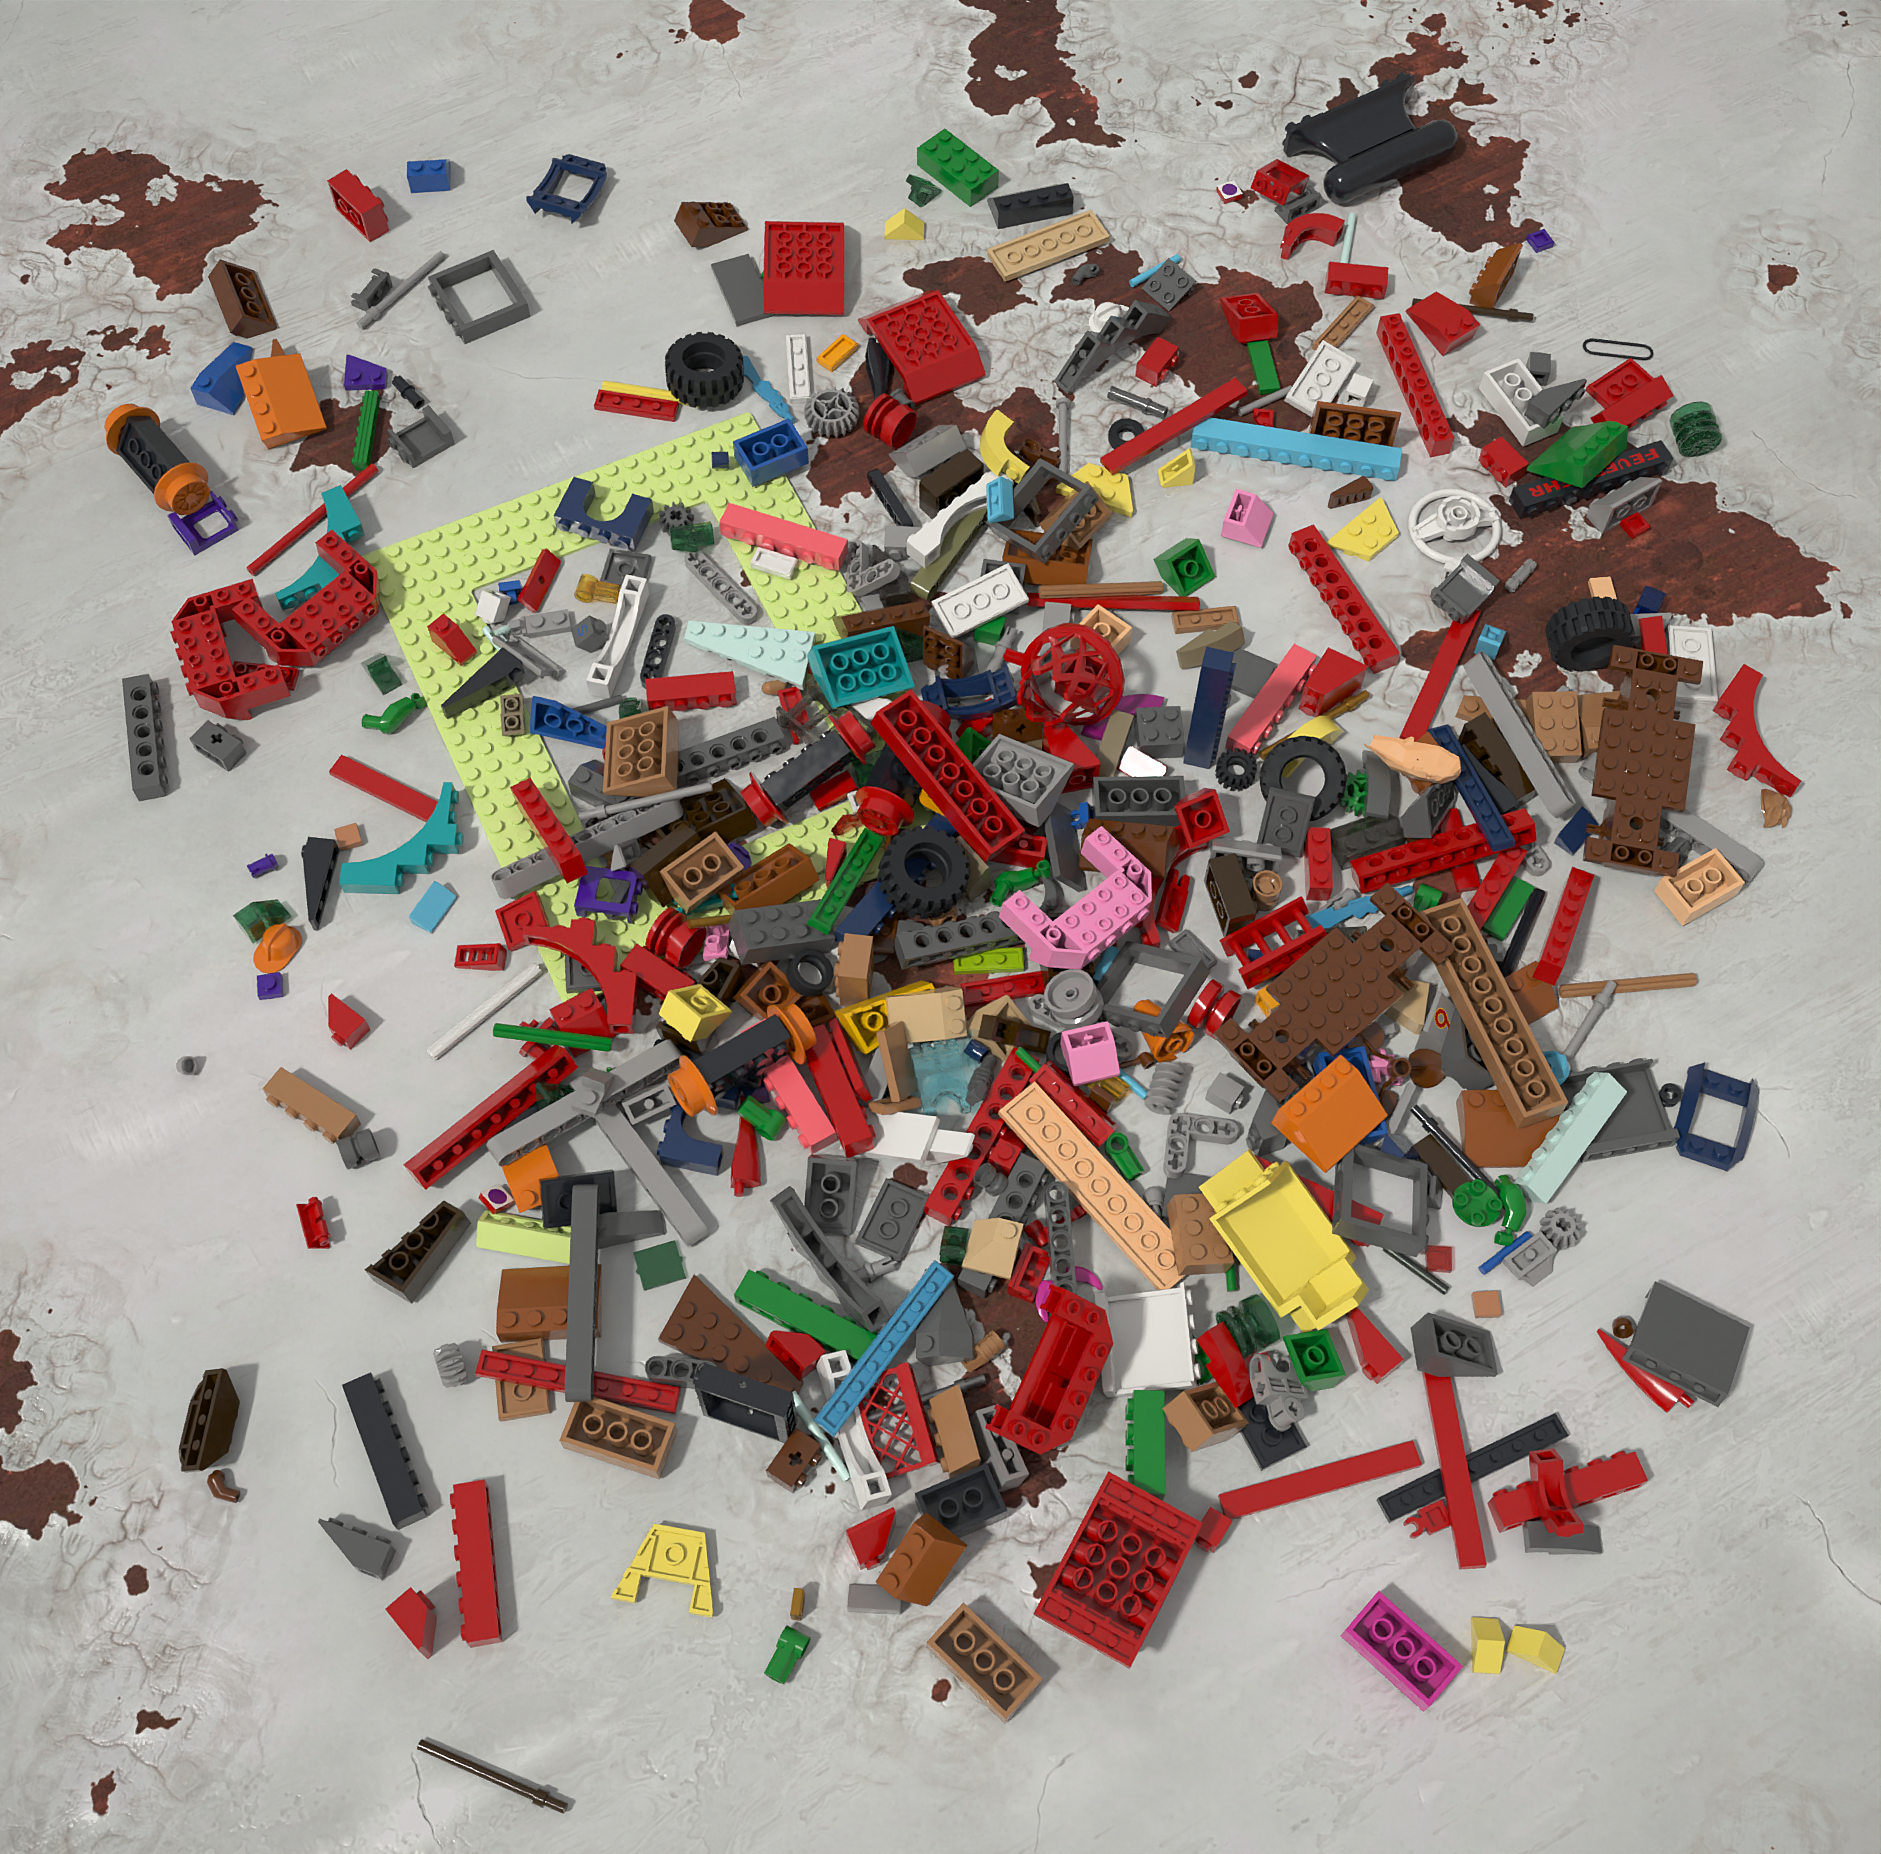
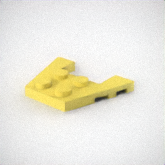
[611,1524,714,1618]

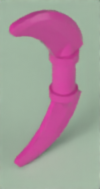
[1035,1266,1103,1323]

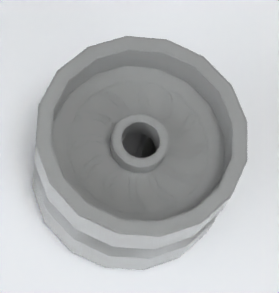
[1044,969,1104,1030]

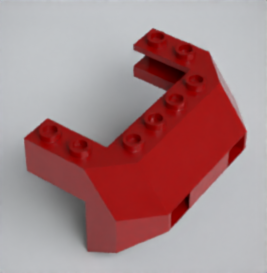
[985,1284,1114,1455]

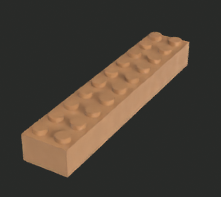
[1419,898,1568,1129]

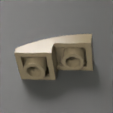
[500,694,525,736]

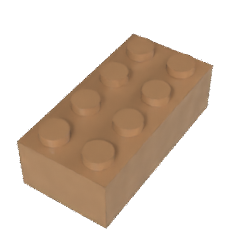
[559,1397,678,1480]
[926,1602,1042,1724]

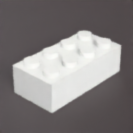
[1479,358,1564,447]

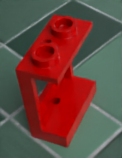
[1250,159,1310,206]

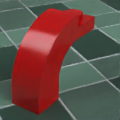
[1280,213,1345,260]
[1529,1448,1584,1537]

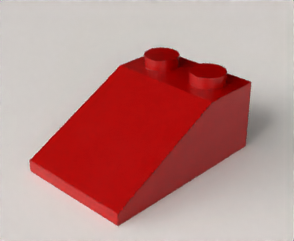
[1405,291,1480,356]
[1220,293,1278,344]

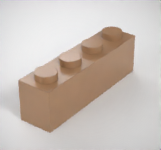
[263,1067,361,1144]

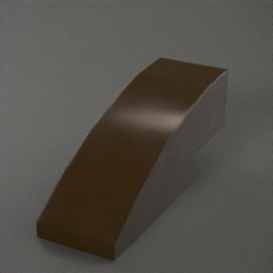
[978,1014,1051,1054]

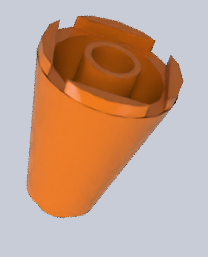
[1133,999,1194,1063]

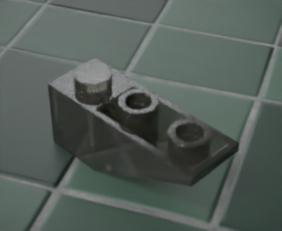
[869,544,911,607]

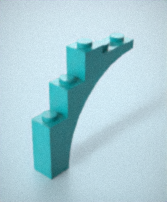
[275,485,365,610]
[339,782,464,894]

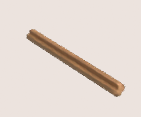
[1038,581,1163,598]
[1558,973,1697,998]

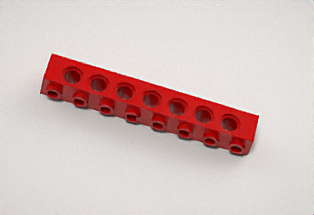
[1376,313,1454,458]
[1288,524,1400,674]
[1350,808,1537,894]
[924,1047,1040,1227]

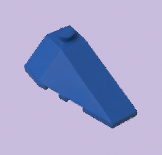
[190,342,253,415]
[529,696,607,749]

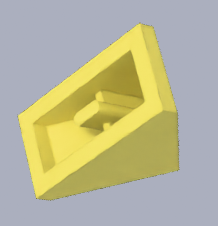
[885,208,924,240]
[1158,448,1196,488]
[1471,1617,1505,1674]
[1505,1625,1565,1674]

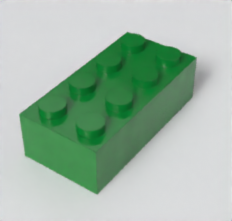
[917,128,999,207]
[1125,1390,1166,1501]

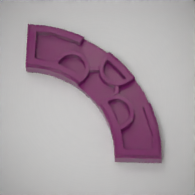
[1081,694,1164,741]

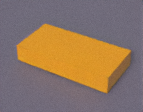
[816,334,858,372]

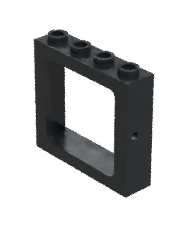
[693,1363,798,1443]

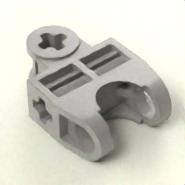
[1249,1354,1309,1431]

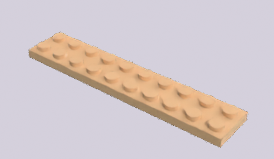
[998,1082,1186,1291]

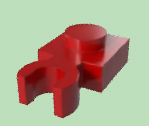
[1403,1500,1451,1539]

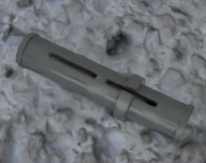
[1107,386,1168,420]

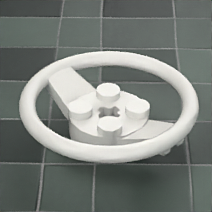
[1408,488,1501,564]

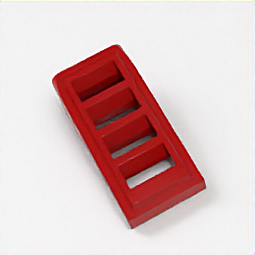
[825,838,847,889]
[454,943,507,971]

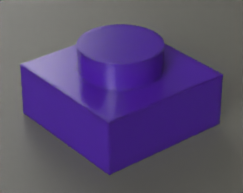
[257,972,283,1000]

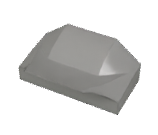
[1502,1231,1557,1287]

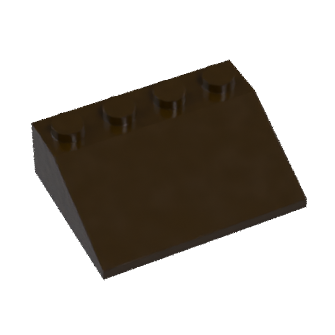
[653,778,757,844]

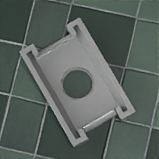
[492,636,565,679]

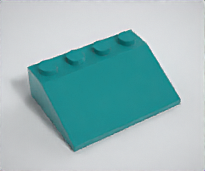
[807,626,915,709]

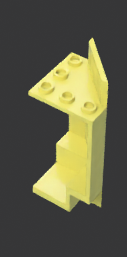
[1199,1149,1369,1333]

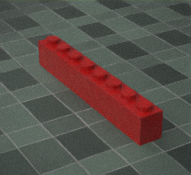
[403,1045,578,1190]

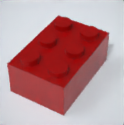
[327,169,389,242]

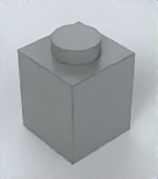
[1205,1072,1245,1114]

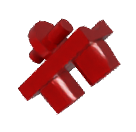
[519,1017,558,1060]

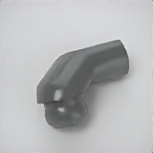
[1071,263,1100,285]

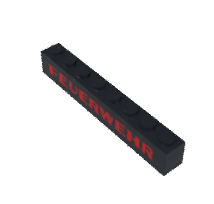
[1509,440,1674,519]

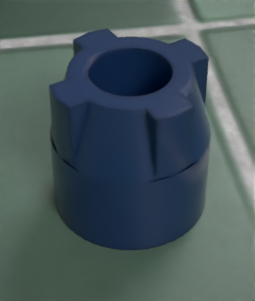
[712,452,729,469]
[964,1039,990,1064]

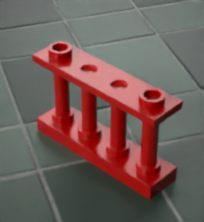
[1219,896,1327,990]

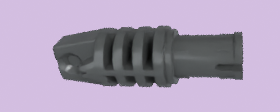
[965,1055,997,1106]

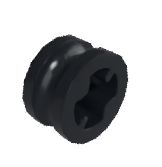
[1658,1083,1682,1108]

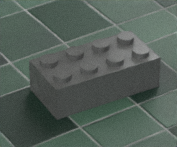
[1092,776,1185,827]
[728,899,835,965]

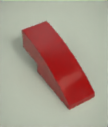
[1197,1322,1253,1408]

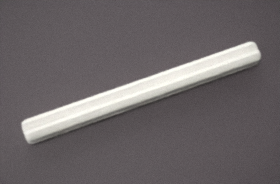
[427,963,542,1060]

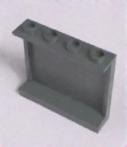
[1560,1058,1680,1163]
[1622,1281,1750,1407]

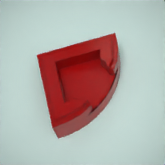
[1253,408,1274,427]

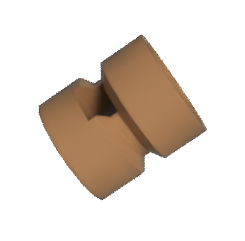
[1250,870,1283,912]

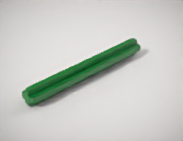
[493,1023,612,1052]

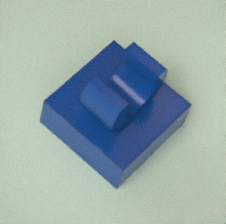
[498,580,523,605]
[1071,802,1094,829]

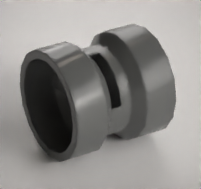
[973,1163,1008,1197]

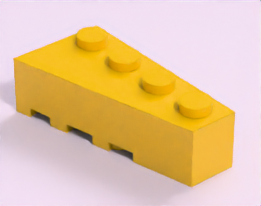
[834,980,935,1054]

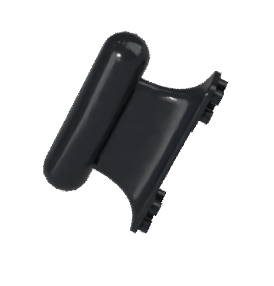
[1282,72,1458,204]

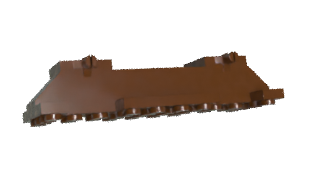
[1582,645,1703,878]
[1213,882,1456,1104]

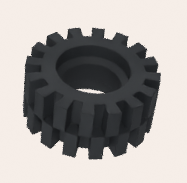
[1215,748,1257,791]

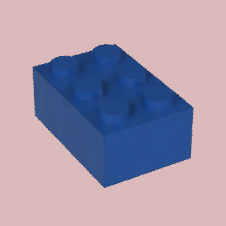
[733,418,809,487]

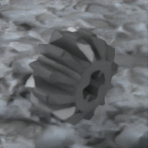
[658,501,694,539]

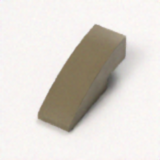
[1176,621,1246,669]
[1096,709,1134,777]

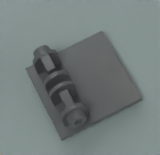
[1141,258,1197,312]

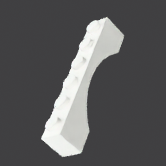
[907,471,1014,568]
[586,575,649,699]
[816,1350,892,1511]

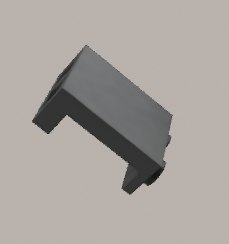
[387,405,455,468]
[1430,554,1500,624]

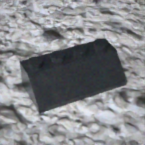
[987,183,1074,229]

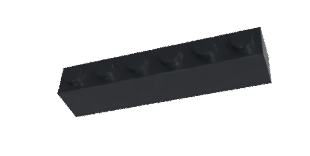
[342,1372,429,1530]

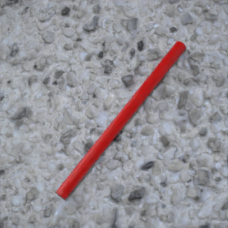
[246,464,379,576]

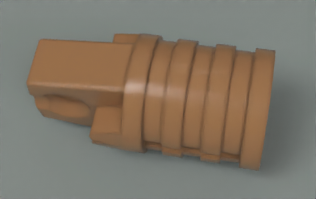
[961,1330,1006,1372]

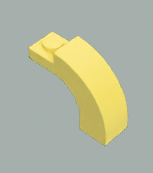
[980,410,1029,483]
[1282,715,1343,778]

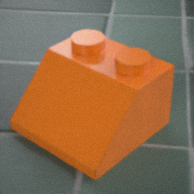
[501,1144,559,1213]

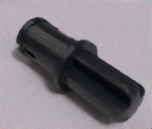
[392,375,425,409]

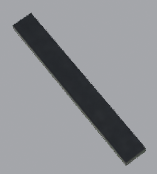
[1377,1413,1569,1523]

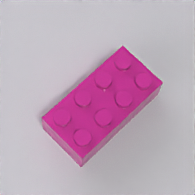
[1340,1591,1463,1712]

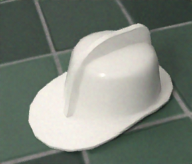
[1089,302,1129,332]

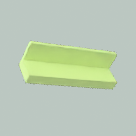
[476,1210,571,1264]

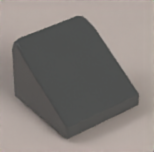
[1427,1176,1443,1209]

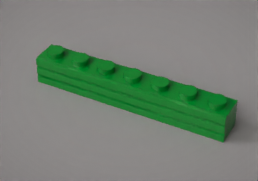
[352,390,380,471]

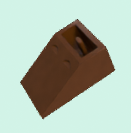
[674,201,748,247]
[923,625,975,679]

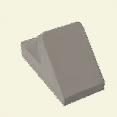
[572,1068,614,1118]

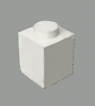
[1343,373,1373,407]
[475,589,511,624]

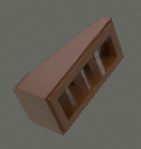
[1328,476,1374,509]

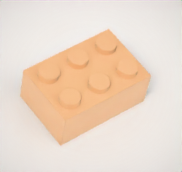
[1654,848,1745,926]

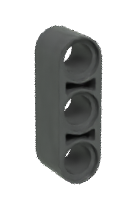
[645,1356,716,1389]

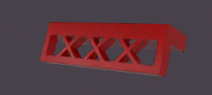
[1029,1060,1119,1148]

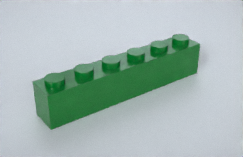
[734,1269,878,1365]

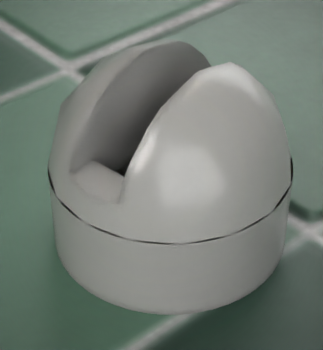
[176,1056,198,1075]

